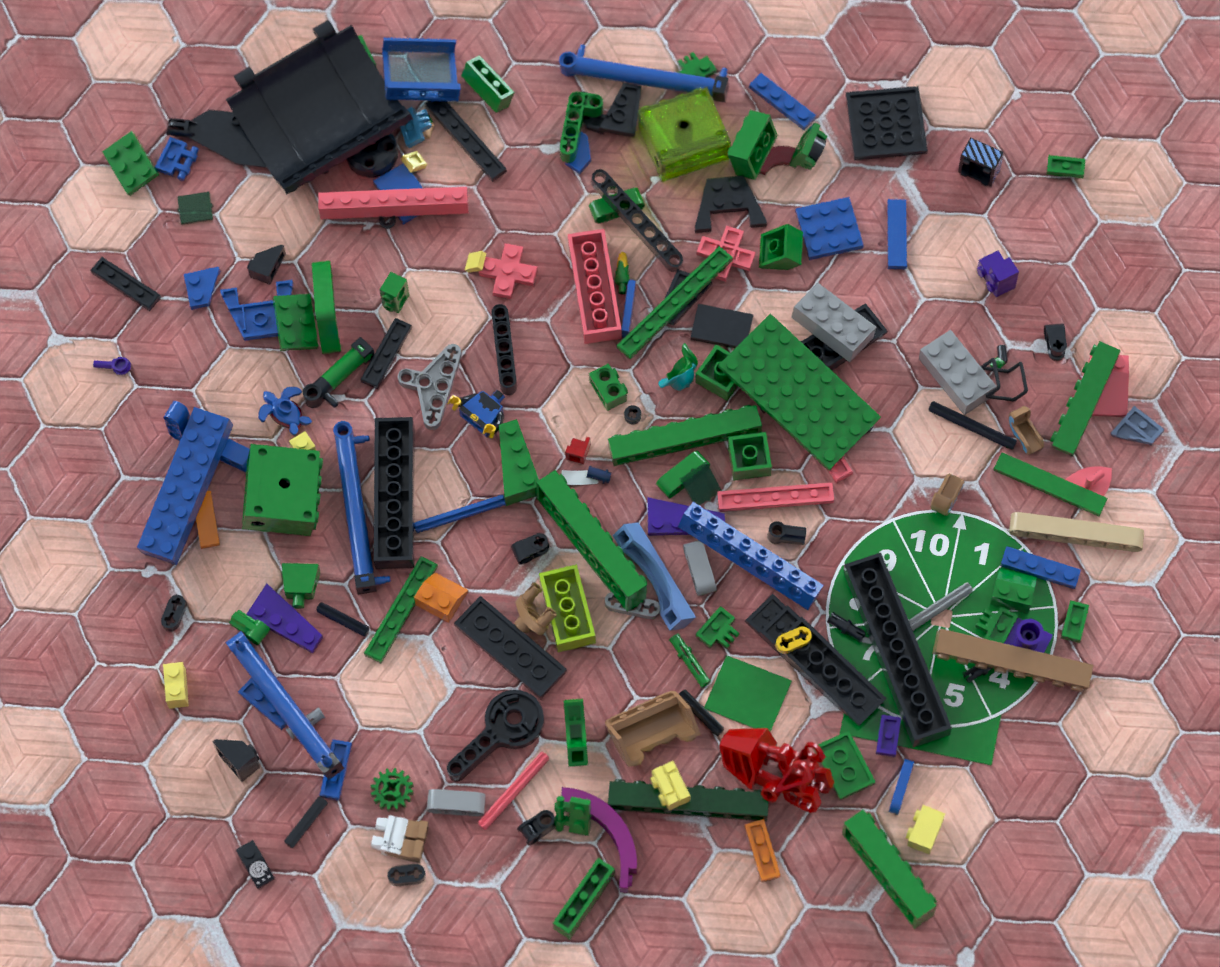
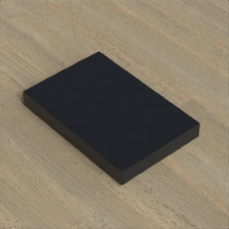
[690,304,753,348]

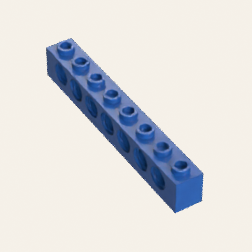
[678,502,824,610]

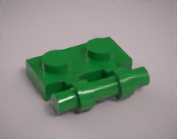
[554,796,591,836]

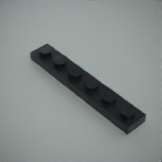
[425,101,507,182]

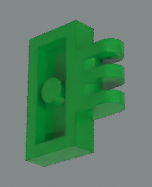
[677,52,717,78]
[695,606,740,649]
[976,607,1019,643]

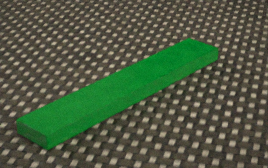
[993,452,1108,517]
[364,556,438,664]

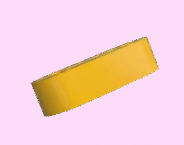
[775,626,812,654]

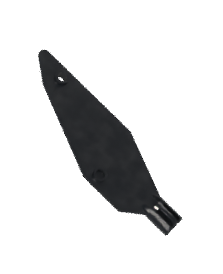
[166,110,329,174]

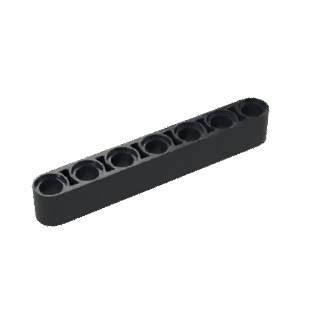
[591,169,683,272]

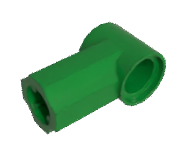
[229,610,270,646]

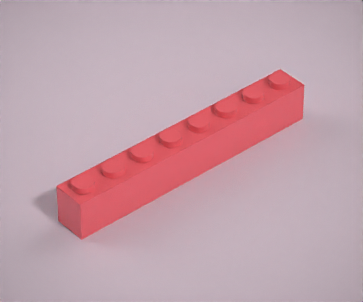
[318,187,469,219]

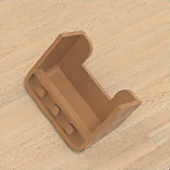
[605,691,701,767]

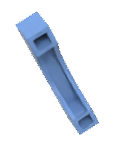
[613,523,696,631]

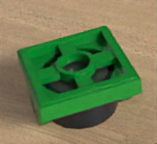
[789,123,827,170]

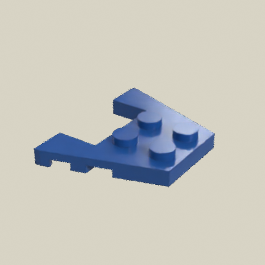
[220,280,293,341]

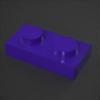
[876,715,901,757]

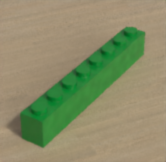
[608,405,762,466]

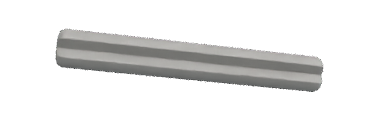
[909,583,973,630]

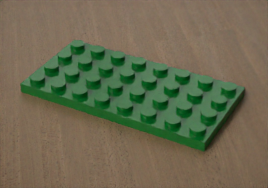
[718,313,881,471]

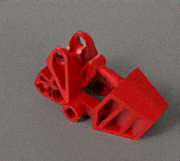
[719,728,834,813]

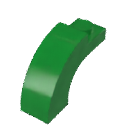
[563,699,588,767]

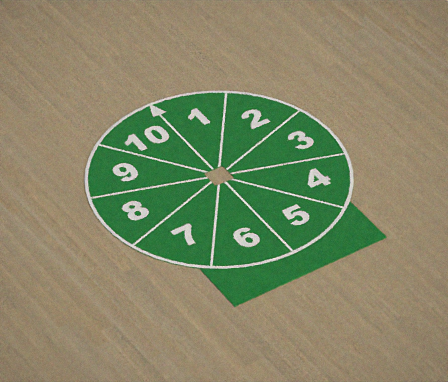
[826,510,1058,765]

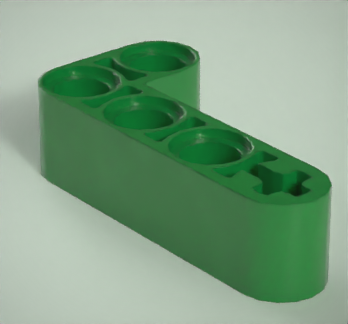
[560,92,603,163]

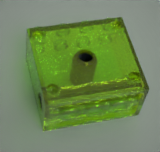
[638,87,731,182]

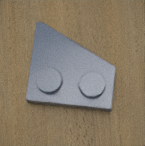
[1111,406,1164,445]

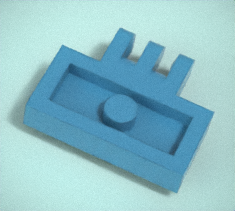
[400,107,432,148]

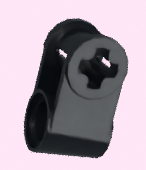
[1044,323,1067,361]
[511,533,549,565]
[517,810,555,846]

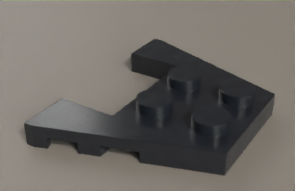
[695,175,767,233]

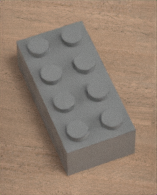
[791,282,876,362]
[919,330,997,415]

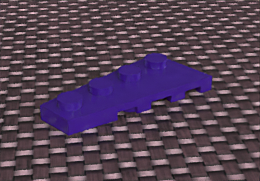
[647,497,725,536]
[247,583,323,654]

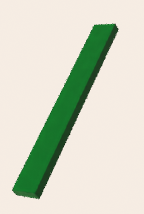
[616,246,733,360]

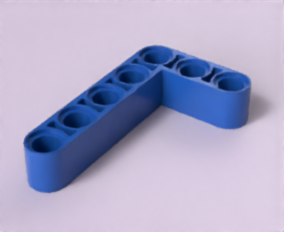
[163,401,249,473]

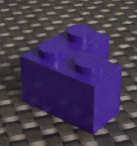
[977,250,1019,297]

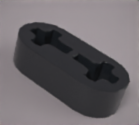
[161,595,187,632]
[387,864,426,886]

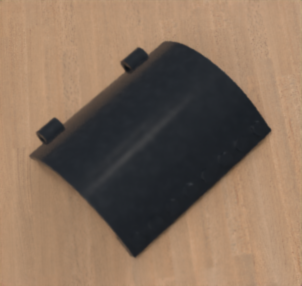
[226,20,413,194]

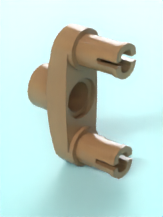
[515,582,557,635]

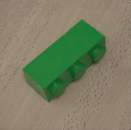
[461,55,515,113]

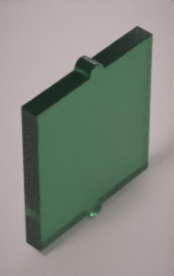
[177,192,213,225]
[680,462,722,505]

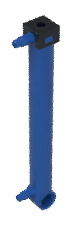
[559,44,729,102]
[333,421,391,595]
[225,631,345,780]

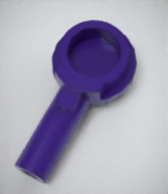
[93,357,131,375]

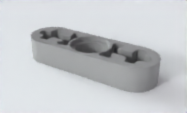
[605,592,660,619]

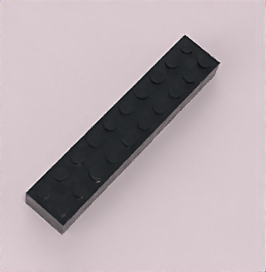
[843,552,952,748]

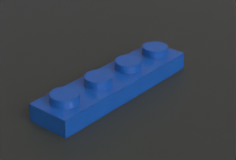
[749,73,816,130]
[1000,546,1081,589]

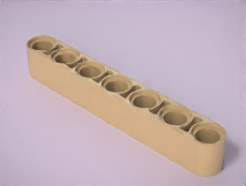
[1009,512,1144,552]

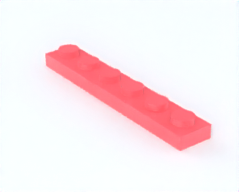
[717,483,834,512]

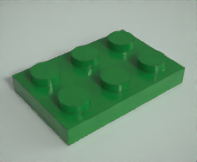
[102,131,159,196]
[273,294,319,351]
[813,730,876,800]

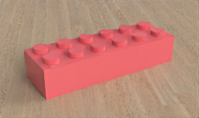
[567,229,622,344]

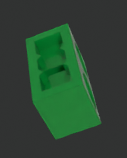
[379,272,410,313]
[589,363,628,411]

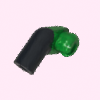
[989,345,1008,368]

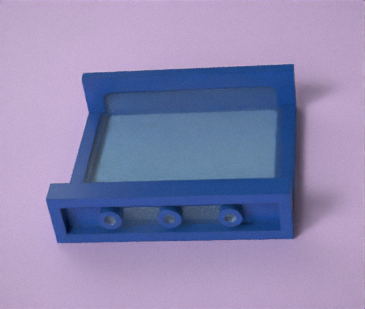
[382,38,461,101]

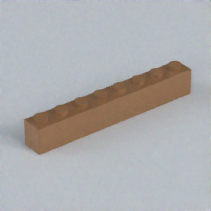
[932,629,1094,692]

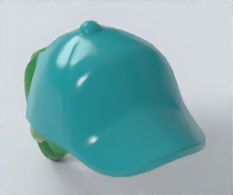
[658,343,698,391]

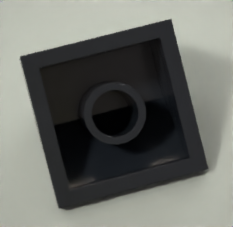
[212,739,260,782]

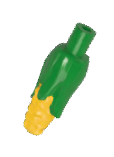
[615,252,630,295]

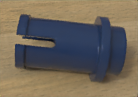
[586,466,612,484]

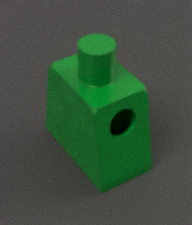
[282,563,320,609]

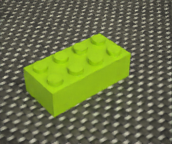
[539,564,596,652]

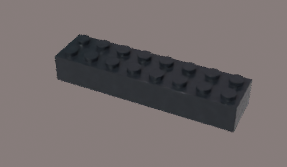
[374,417,414,569]

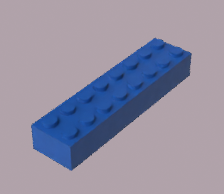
[137,407,233,565]

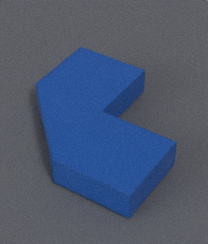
[565,131,591,174]

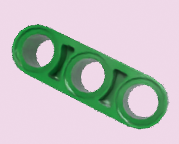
[589,188,645,224]
[656,450,710,499]

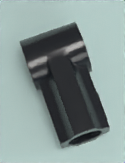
[767,521,806,545]

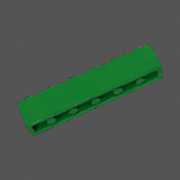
[1050,341,1121,456]

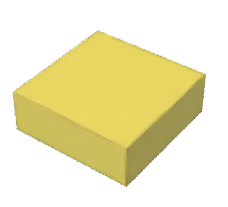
[401,151,427,173]
[465,251,486,273]

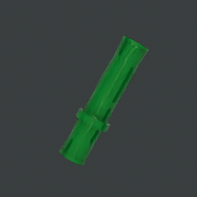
[669,633,711,688]

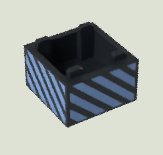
[958,137,1004,187]

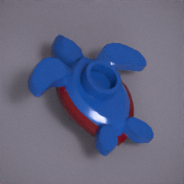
[258,387,312,436]

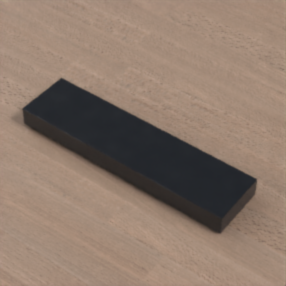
[91,257,161,311]
[360,318,412,390]

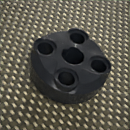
[346,133,398,178]

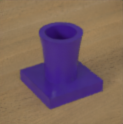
[1004,618,1053,653]

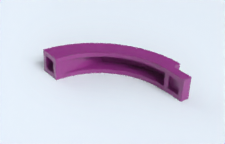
[561,787,637,893]

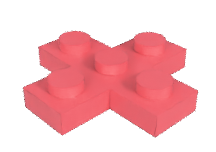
[697,226,756,282]
[479,243,537,299]

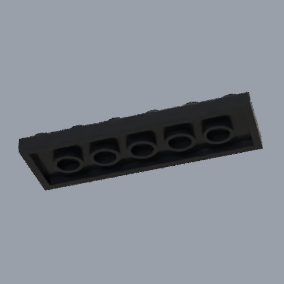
[454,596,567,699]

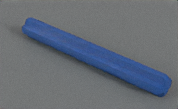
[414,495,506,533]

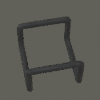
[981,358,1028,402]

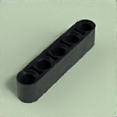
[491,304,517,395]

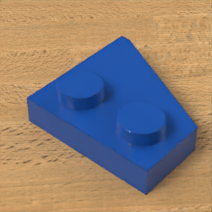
[184,267,220,310]

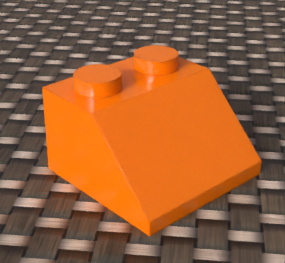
[414,573,469,623]

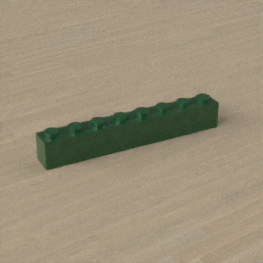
[608,779,769,822]

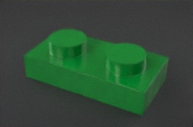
[1046,155,1085,179]
[1061,600,1089,643]

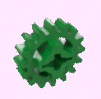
[370,768,414,812]

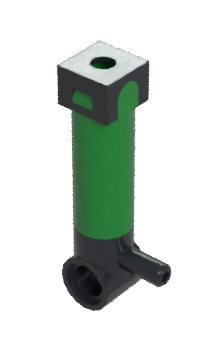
[303,337,374,408]

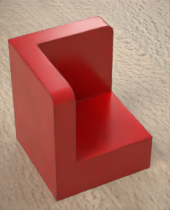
[565,437,591,464]

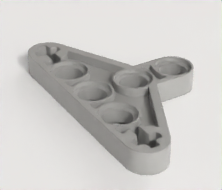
[398,344,462,430]

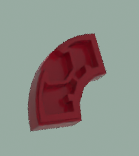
[759,146,796,175]

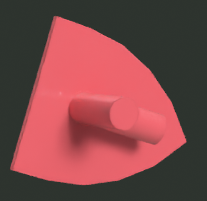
[1065,466,1112,496]

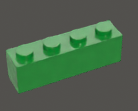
[552,858,615,940]

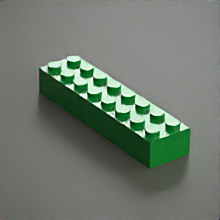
[536,470,648,613]

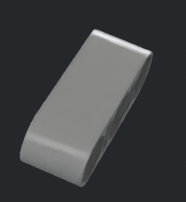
[683,540,717,596]
[427,789,486,816]

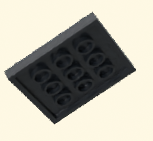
[845,86,928,160]

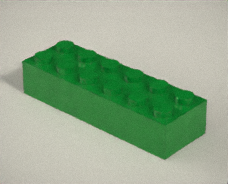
[842,809,937,929]

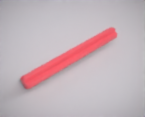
[478,752,549,830]

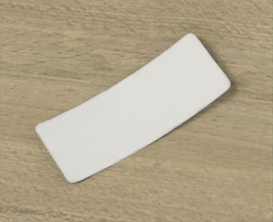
[561,470,598,485]

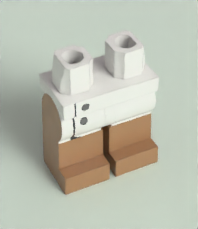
[371,815,429,863]

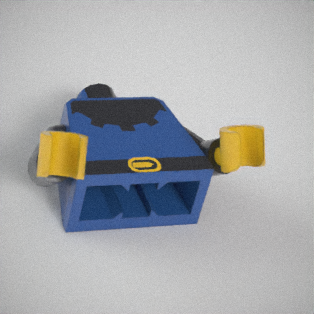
[447,390,505,438]

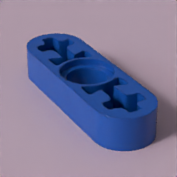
[889,759,914,815]

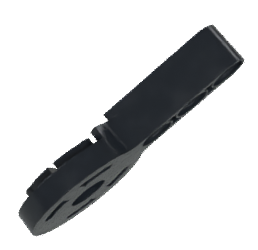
[447,690,544,782]

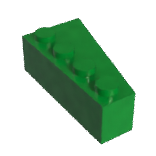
[499,419,539,506]

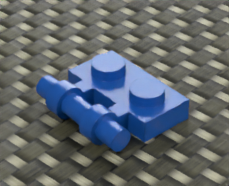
[155,137,199,181]

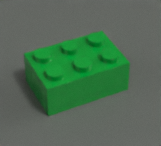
[728,110,778,180]

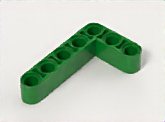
[312,260,341,354]

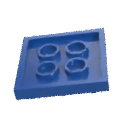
[795,197,864,260]

